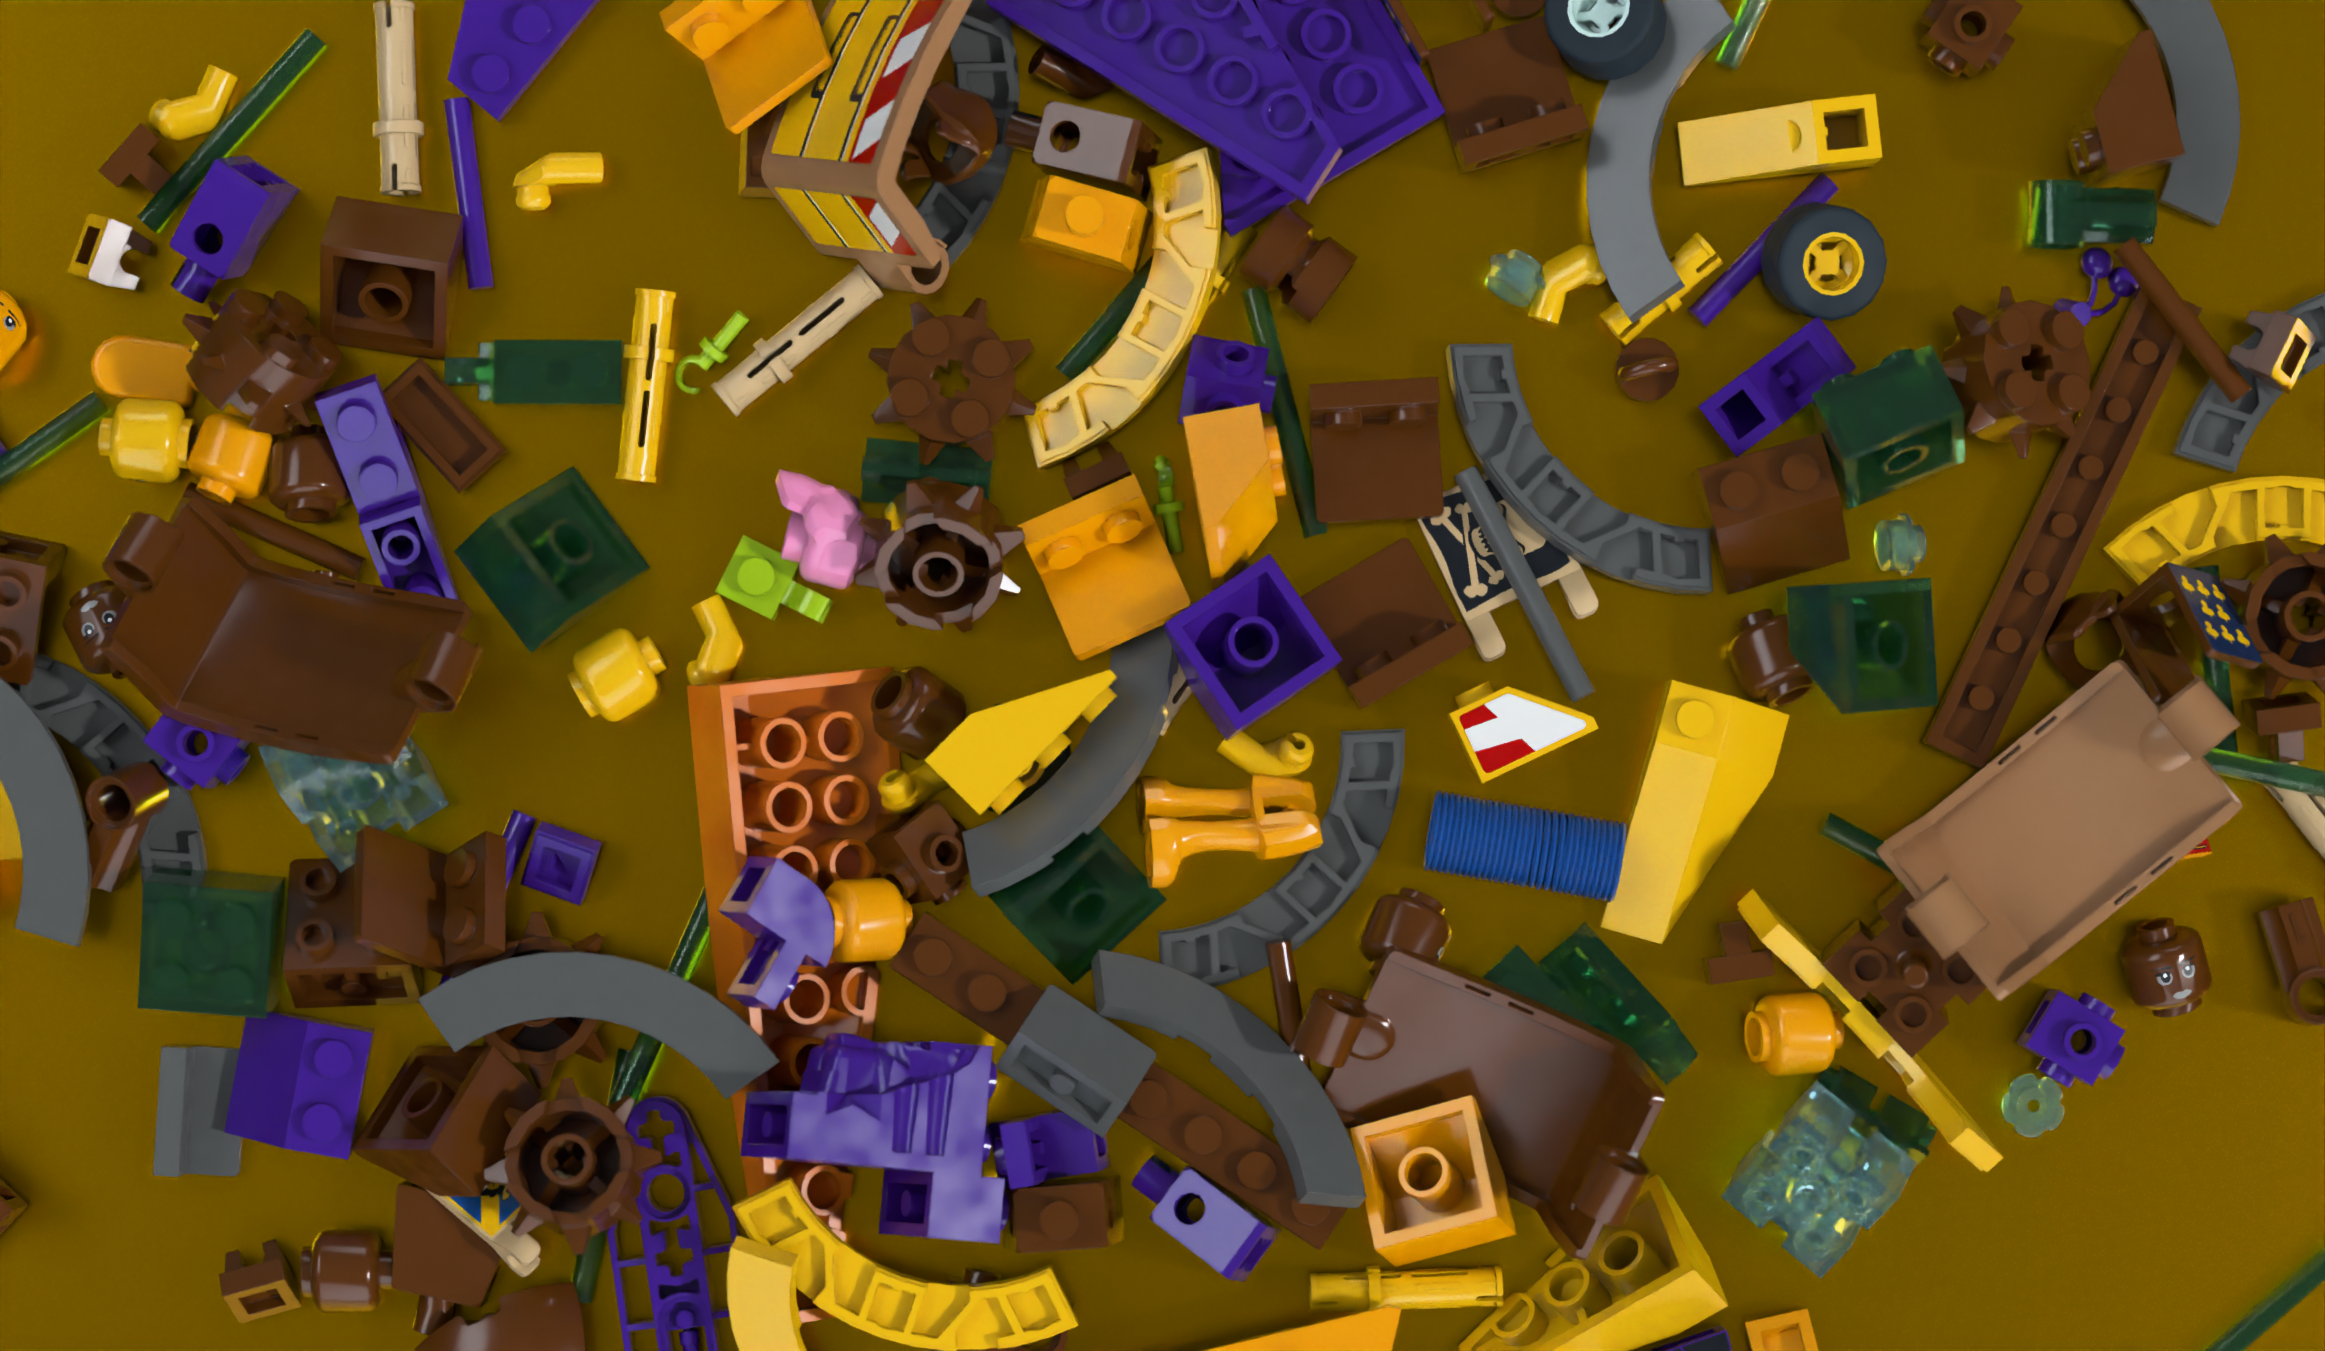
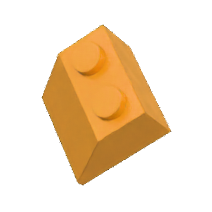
[1183,403,1287,590]
[1350,1095,1517,1267]

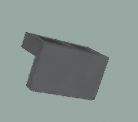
[996,985,1156,1138]
[153,1044,243,1177]

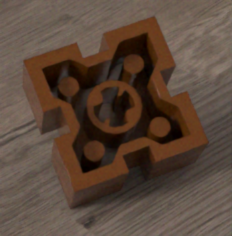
[1821,880,1987,1058]

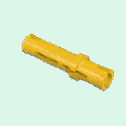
[615,288,676,483]
[1308,1265,1503,1314]

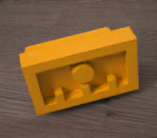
[659,0,833,134]
[1017,474,1192,661]

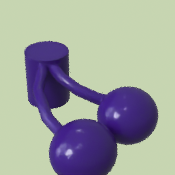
[2053,247,2138,327]

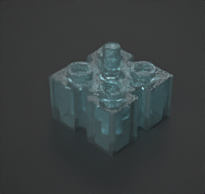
[258,736,449,873]
[1721,1081,1916,1278]

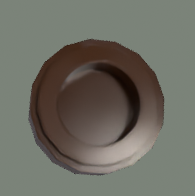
[1614,338,1679,402]

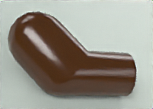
[1028,45,1115,99]

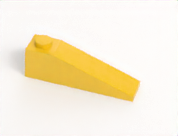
[1599,680,1789,944]
[1458,1174,1729,1351]

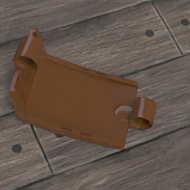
[100,497,483,765]
[1289,945,1665,1261]

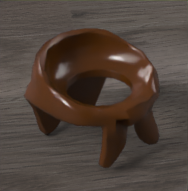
[900,80,998,185]
[2046,589,2139,688]

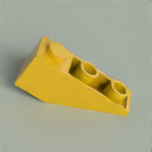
[1677,94,1883,187]
[925,670,1118,815]

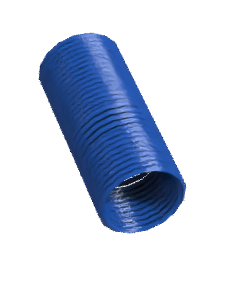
[1423,790,1626,902]

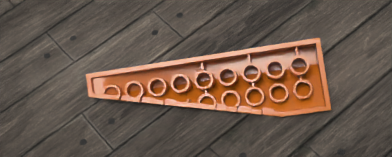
[687,666,901,1323]

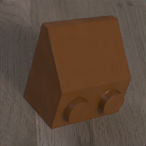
[2068,29,2185,188]
[320,196,463,361]
[1691,433,1850,595]
[351,1046,542,1197]

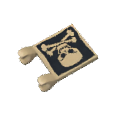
[1416,473,1598,662]

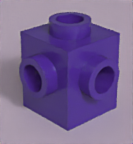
[1178,334,1277,424]
[142,714,251,791]
[2017,988,2125,1089]

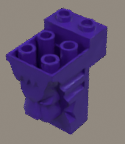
[741,1033,1009,1243]

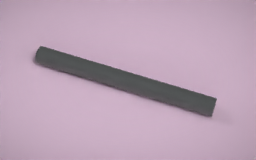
[1454,465,1595,703]

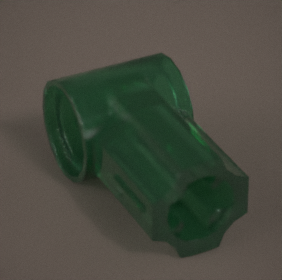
[2027,180,2157,249]

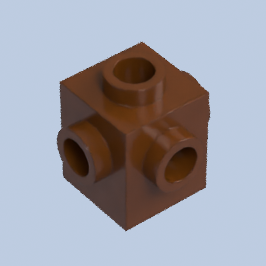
[1919,0,2023,78]
[865,800,969,905]

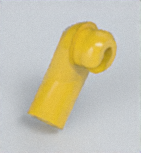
[149,65,238,141]
[512,152,604,211]
[1528,244,1607,325]
[686,594,743,685]
[1216,731,1314,777]
[878,763,950,815]

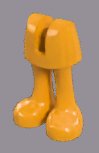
[1136,773,1323,888]

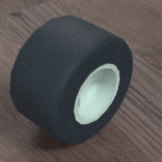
[1544,0,1667,80]

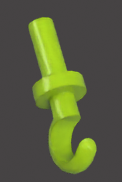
[674,310,749,394]
[1153,455,1185,554]

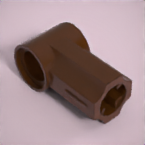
[85,761,169,892]
[2257,897,2325,1026]

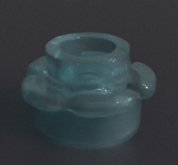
[1485,249,1546,307]
[1874,513,1926,576]
[2001,1074,2065,1138]

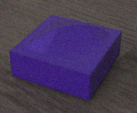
[520,821,602,906]

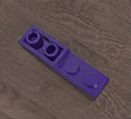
[315,373,459,600]

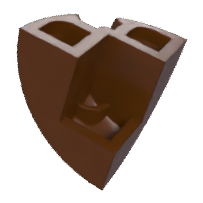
[413,1282,585,1351]

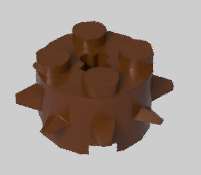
[1939,286,2091,459]
[182,288,342,435]
[868,298,1037,466]
[854,476,1025,632]
[2221,534,2325,700]
[483,912,607,1089]
[484,1077,662,1255]

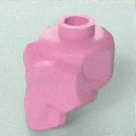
[775,469,876,589]

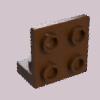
[1428,16,1589,174]
[1309,377,1444,525]
[0,531,66,685]
[1300,538,1474,710]
[353,825,506,978]
[282,857,424,1008]

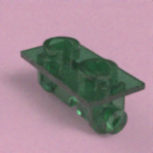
[861,437,993,504]
[1797,1065,1937,1175]

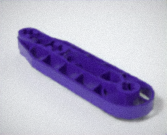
[607,1095,740,1351]

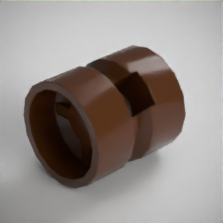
[1238,205,1358,324]

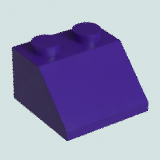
[1163,554,1342,741]
[224,1006,375,1160]

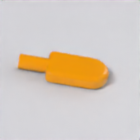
[91,335,199,409]

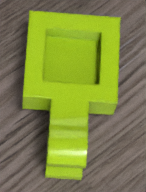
[715,535,834,624]

